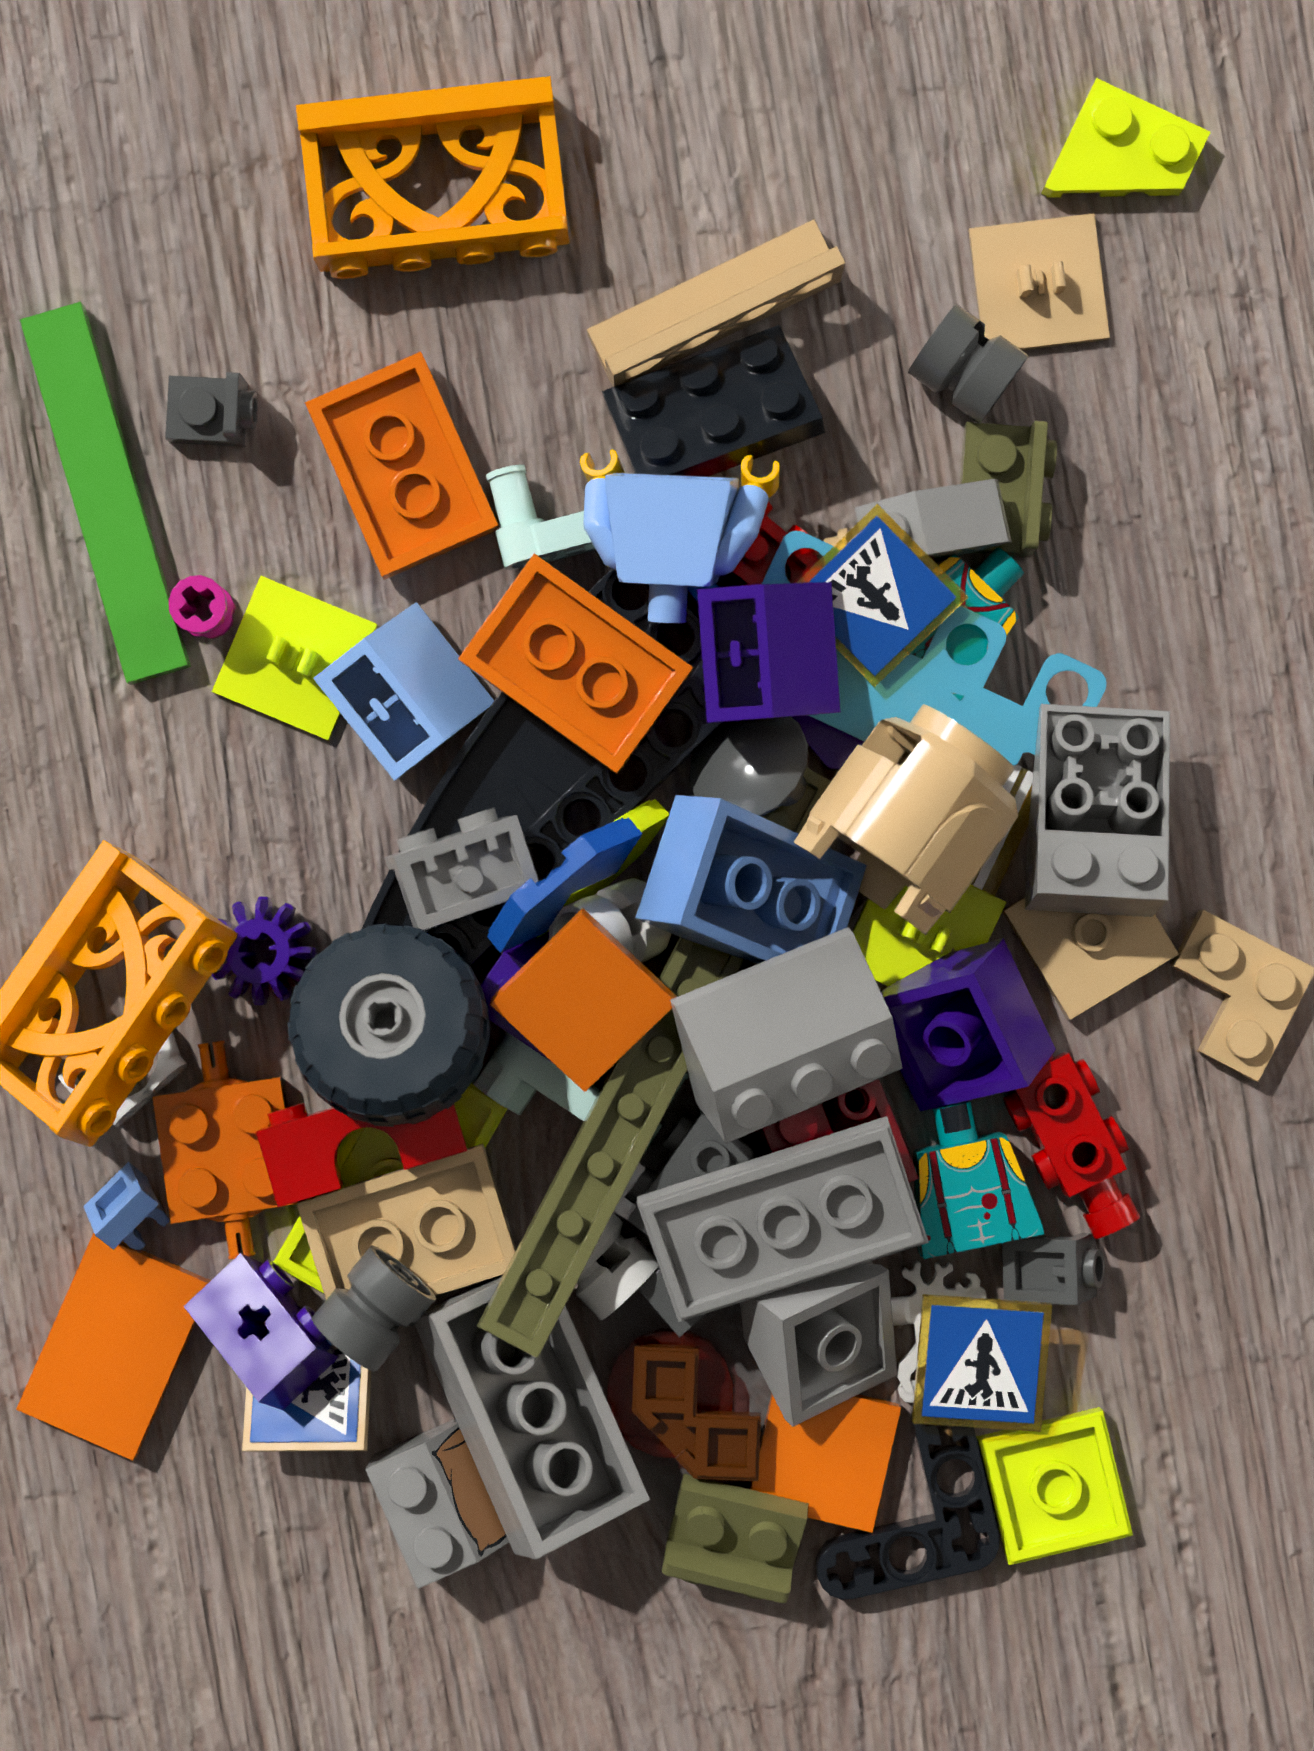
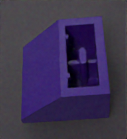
[697,582,841,723]

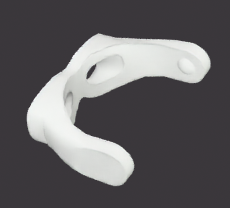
[58,1033,188,1127]

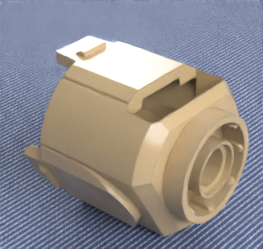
[794,704,1018,935]

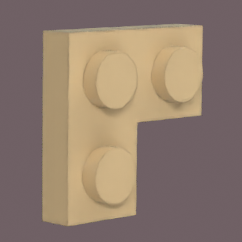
[1170,910,1314,1082]

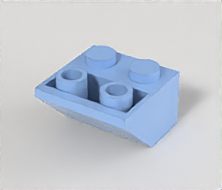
[313,602,494,781]

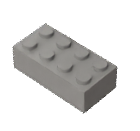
[415,1274,650,1559]

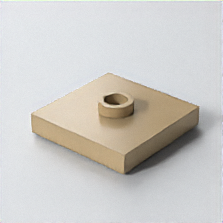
[1002,897,1179,1020]

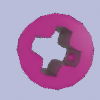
[168,575,235,639]

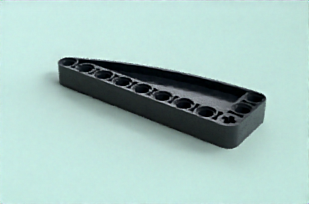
[362,569,724,968]

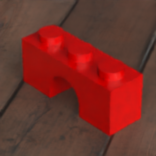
[256,1103,467,1207]

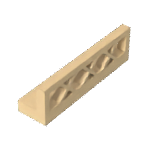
[587,219,845,387]

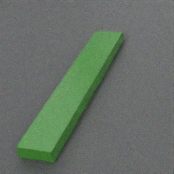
[20,302,191,685]

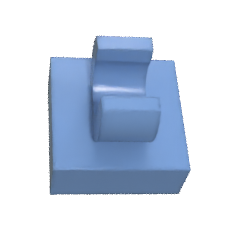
[83,1162,169,1250]

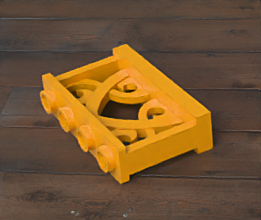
[296,76,570,279]
[0,840,237,1147]

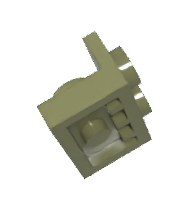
[960,421,1057,557]
[662,1474,809,1603]

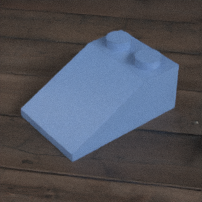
[635,795,867,964]

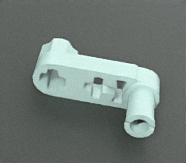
[486,465,596,570]
[473,1032,689,1157]

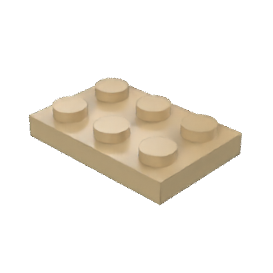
[296,1143,516,1299]

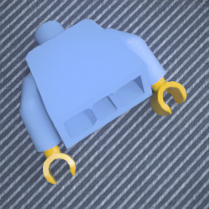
[580,449,780,623]

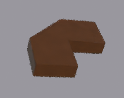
[632,1343,761,1481]

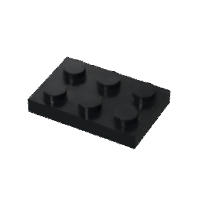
[602,325,825,477]

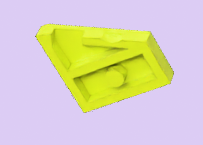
[1041,78,1210,198]

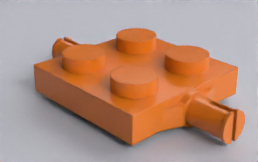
[152,1040,299,1259]

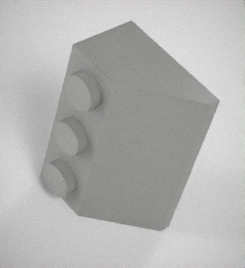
[670,927,902,1143]

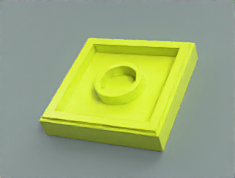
[976,1407,1133,1565]

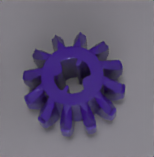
[212,896,318,1006]

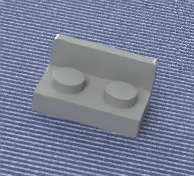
[384,808,539,930]

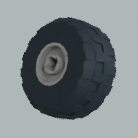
[287,924,491,1127]

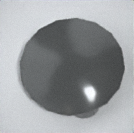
[689,716,808,817]

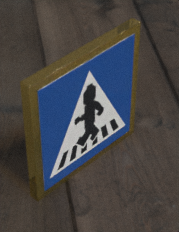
[796,503,969,687]
[912,1294,1052,1432]

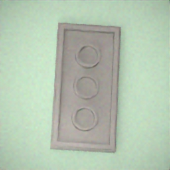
[637,1116,929,1322]

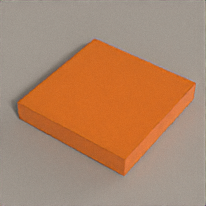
[490,908,677,1092]
[750,1393,901,1533]

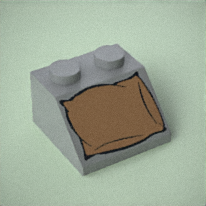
[365,1419,509,1589]

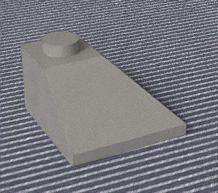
[740,1264,897,1427]

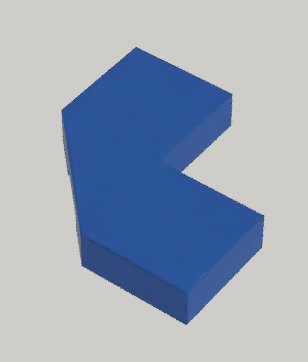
[487,817,642,953]

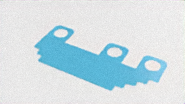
[762,531,1107,766]

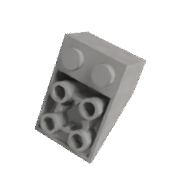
[1025,704,1170,917]

